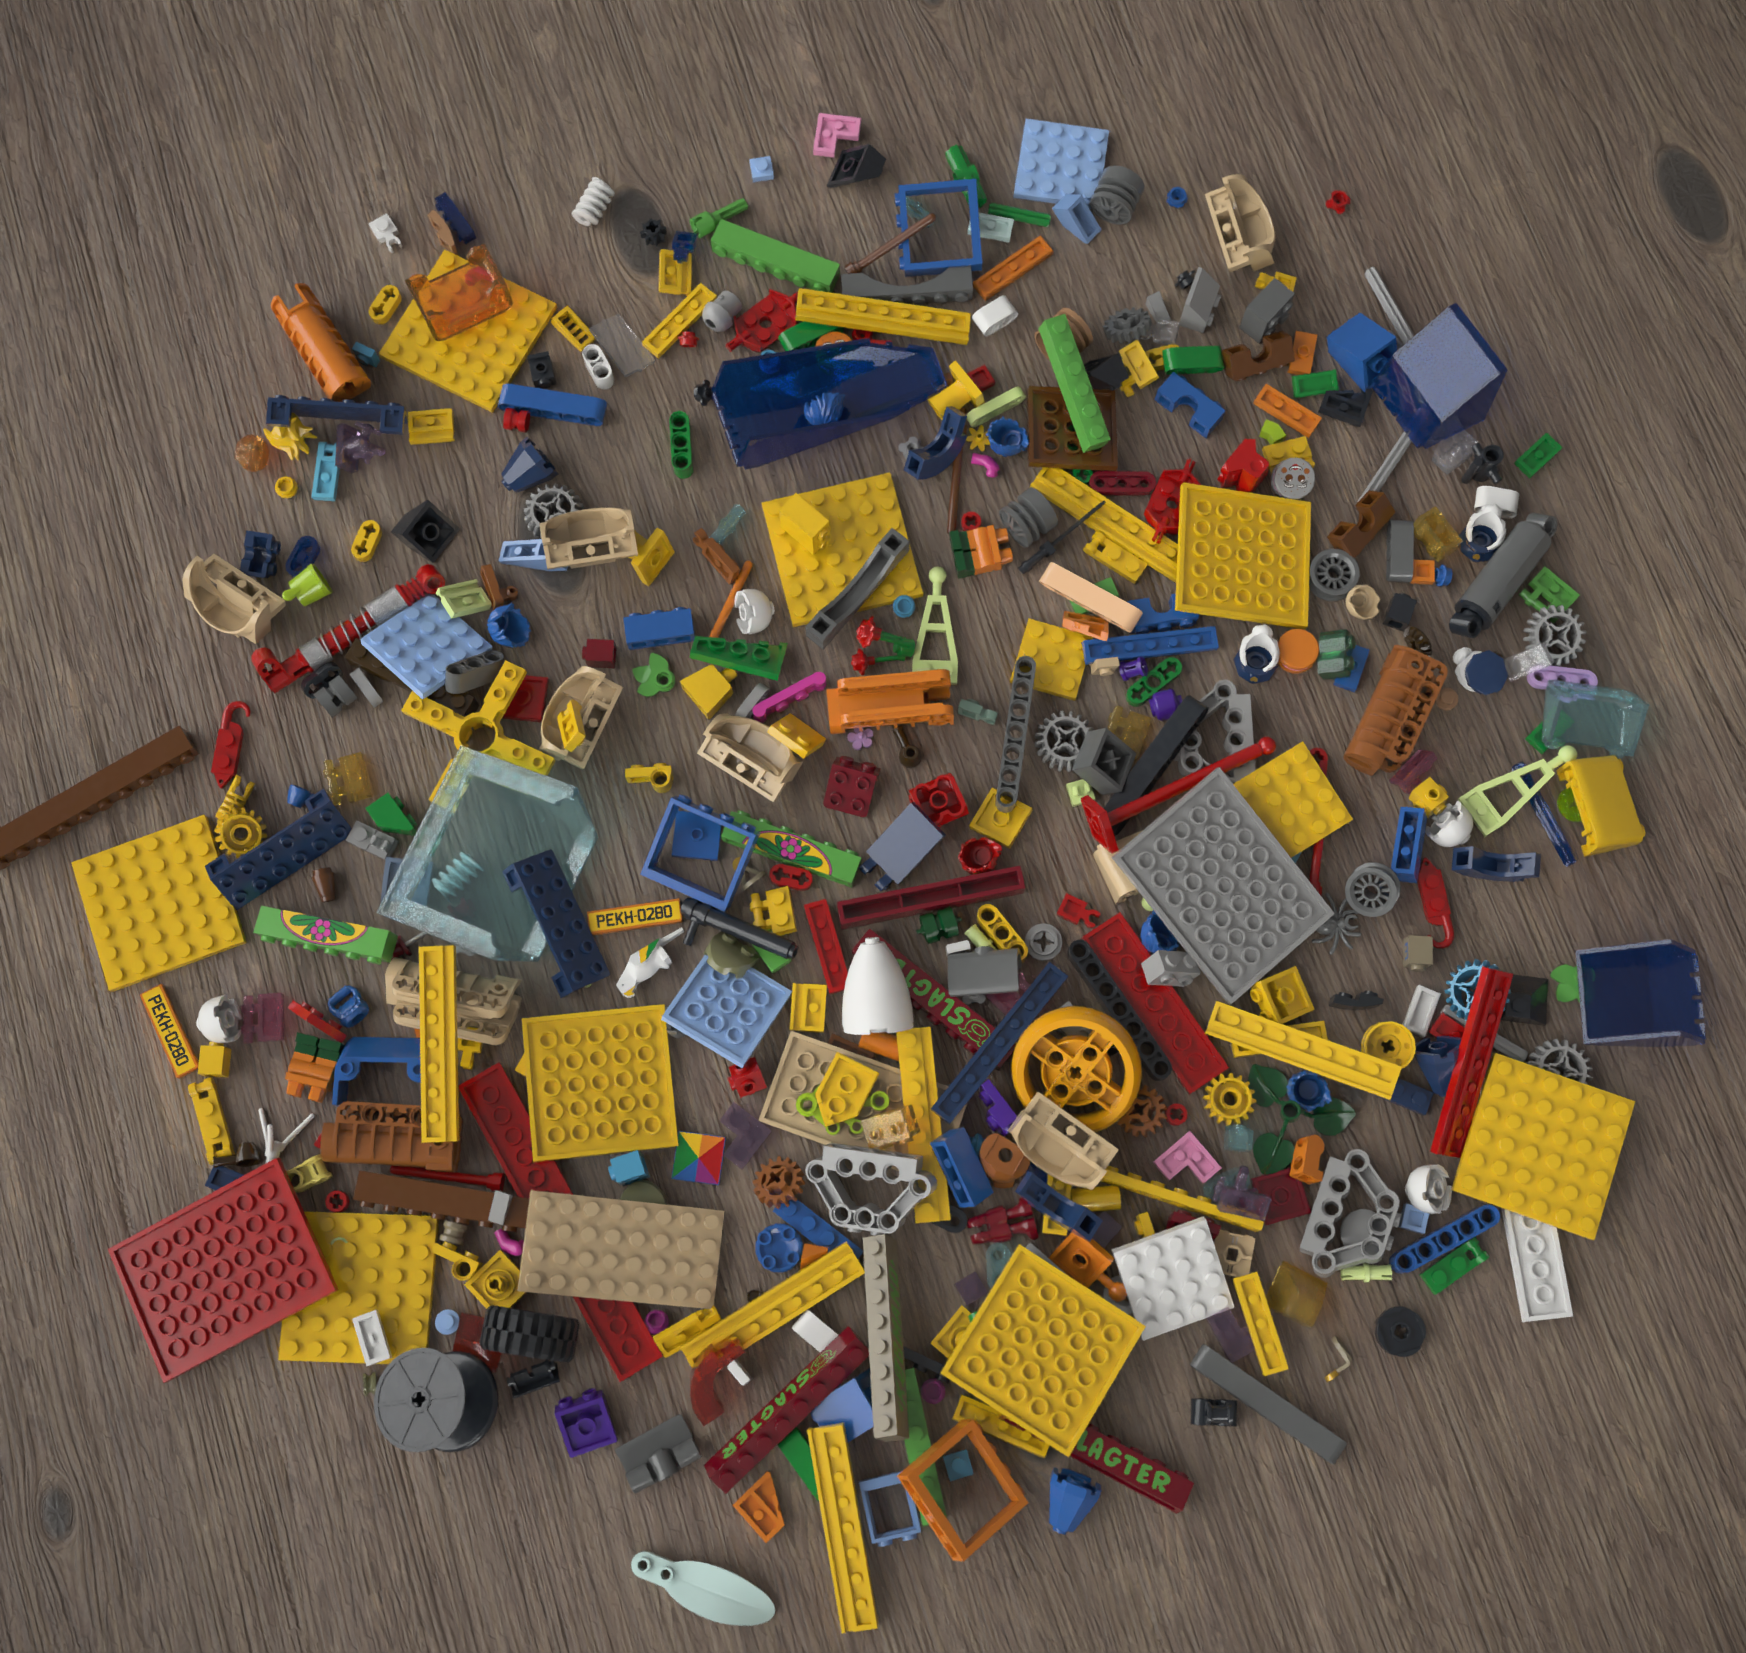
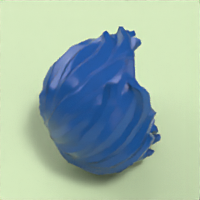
[804,392,845,428]
[986,416,1029,457]
[487,603,531,648]
[1141,910,1179,954]
[1286,1070,1332,1112]

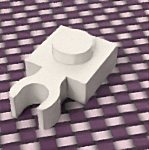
[368,213,402,253]

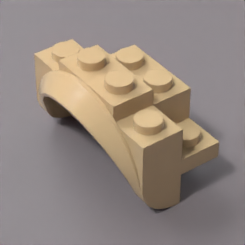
[1205,174,1276,272]
[539,507,638,570]
[183,554,286,644]
[538,666,623,770]
[697,713,803,802]
[1008,1091,1119,1190]

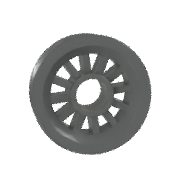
[1309,549,1359,601]
[1345,862,1401,917]

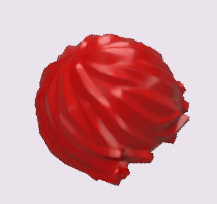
[958,837,1002,875]

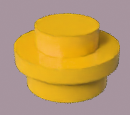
[275,477,298,499]

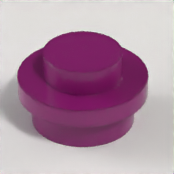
[644,1310,669,1335]
[921,1378,946,1404]

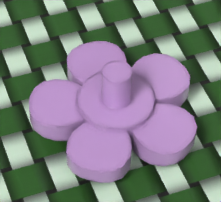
[847,728,873,750]

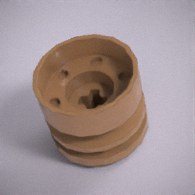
[1034,308,1093,361]

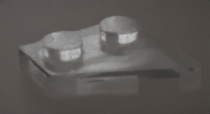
[1432,418,1481,475]

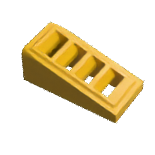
[551,305,597,352]

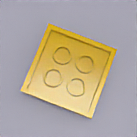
[1010,618,1093,701]

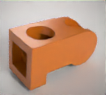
[1290,1134,1324,1184]

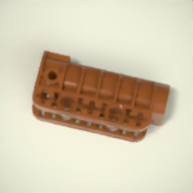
[1343,645,1448,776]
[321,1101,463,1173]

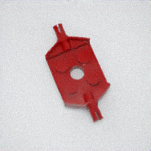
[725,289,798,352]
[1144,459,1201,544]

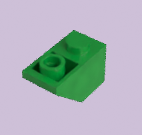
[365,793,419,836]

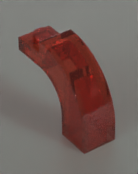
[689,1337,745,1426]

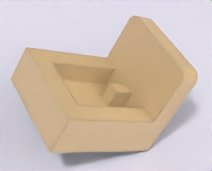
[1090,657,1119,676]

